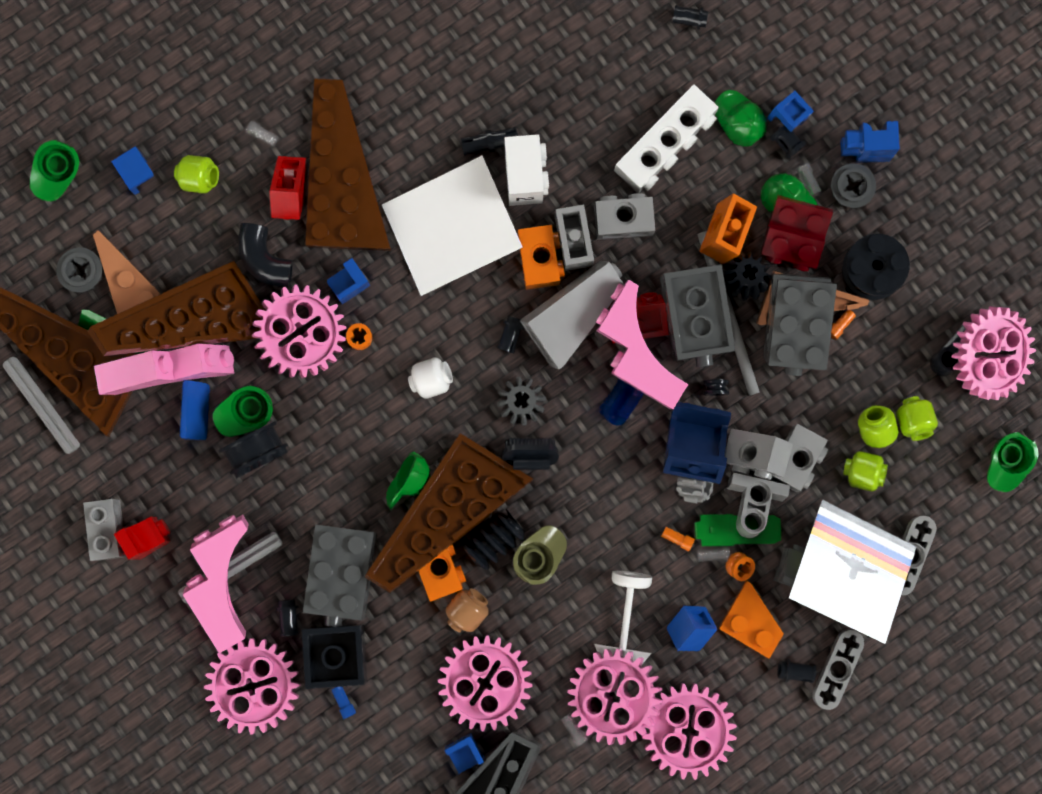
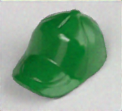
[715,90,767,147]
[30,140,79,202]
[760,173,817,213]
[213,386,273,437]
[987,432,1039,492]
[386,452,431,510]

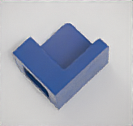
[767,91,814,132]
[111,146,154,195]
[327,258,370,304]
[667,606,718,651]
[444,733,485,774]

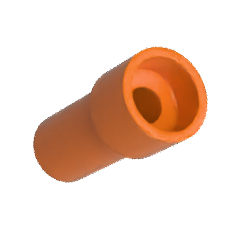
[831,310,856,340]
[661,527,695,552]

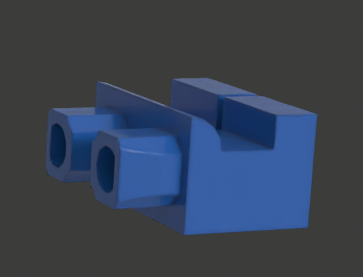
[840,121,900,163]

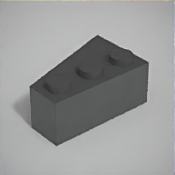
[455,731,543,794]

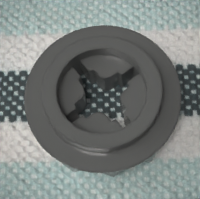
[830,163,876,209]
[56,247,103,293]

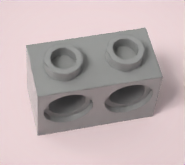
[83,499,126,561]

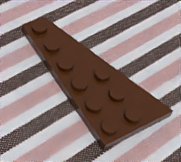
[305,79,391,251]
[88,261,280,356]
[0,287,137,437]
[365,433,533,593]

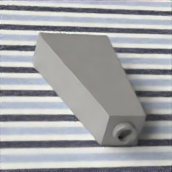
[520,261,624,369]

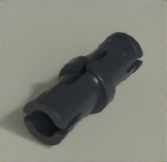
[461,127,518,156]

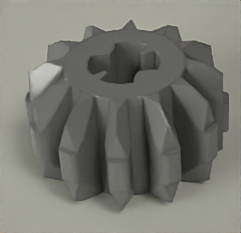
[497,377,546,426]

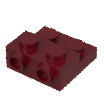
[761,195,833,271]

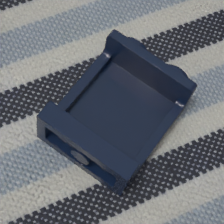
[663,402,731,484]

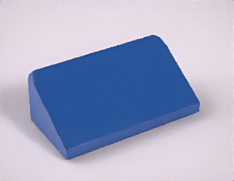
[180,380,210,441]

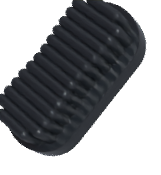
[502,438,559,470]

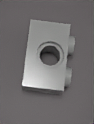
[594,193,655,240]
[555,204,594,271]
[771,424,828,492]
[725,429,793,480]

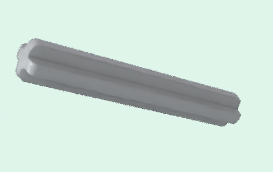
[2,357,80,454]
[178,532,283,603]

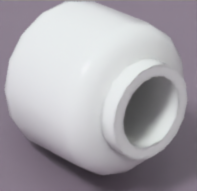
[408,357,453,399]

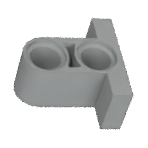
[727,473,790,538]

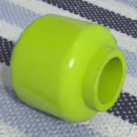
[174,155,219,194]
[896,396,938,441]
[858,405,899,448]
[843,451,888,492]

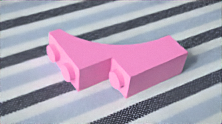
[596,280,688,409]
[94,343,234,395]
[183,514,249,653]

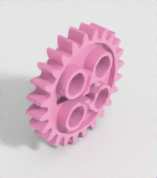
[252,285,346,379]
[952,306,1036,400]
[438,635,532,731]
[204,638,301,735]
[567,649,663,745]
[641,683,737,780]

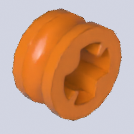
[346,323,372,350]
[726,552,755,581]

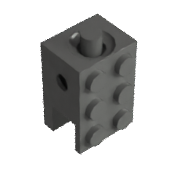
[659,264,735,368]
[763,273,837,376]
[303,524,377,627]

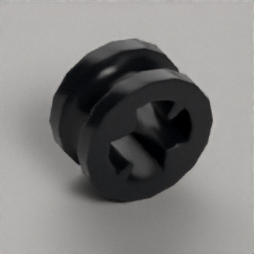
[703,379,729,396]

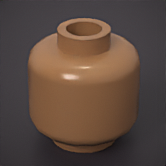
[446,588,488,632]

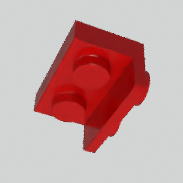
[607,292,669,343]

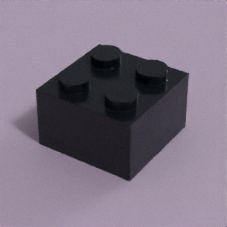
[302,624,367,689]

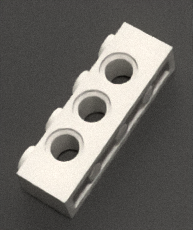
[614,84,719,193]

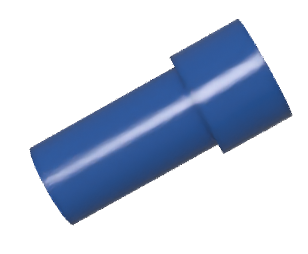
[331,687,356,719]

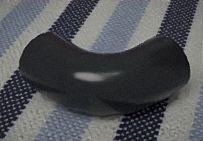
[238,223,293,288]

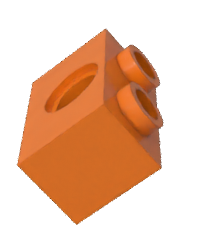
[700,193,757,264]
[517,225,565,290]
[419,544,467,602]

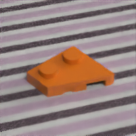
[718,581,784,659]

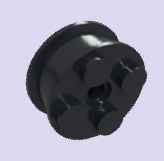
[842,234,910,300]
[218,421,288,479]

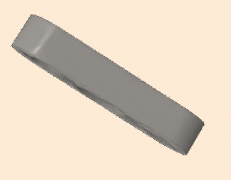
[901,516,937,595]
[812,629,864,710]

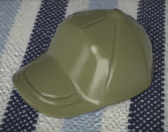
[513,525,567,585]

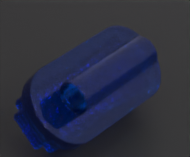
[599,379,644,426]

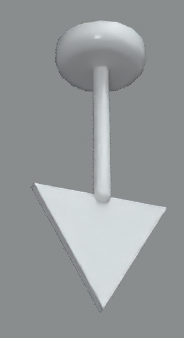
[594,571,652,697]

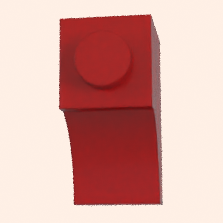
[270,156,307,220]
[114,516,171,560]

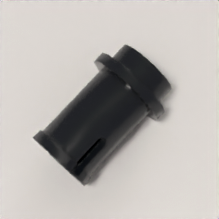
[672,5,709,30]
[497,316,525,354]
[275,599,299,636]
[777,659,816,683]

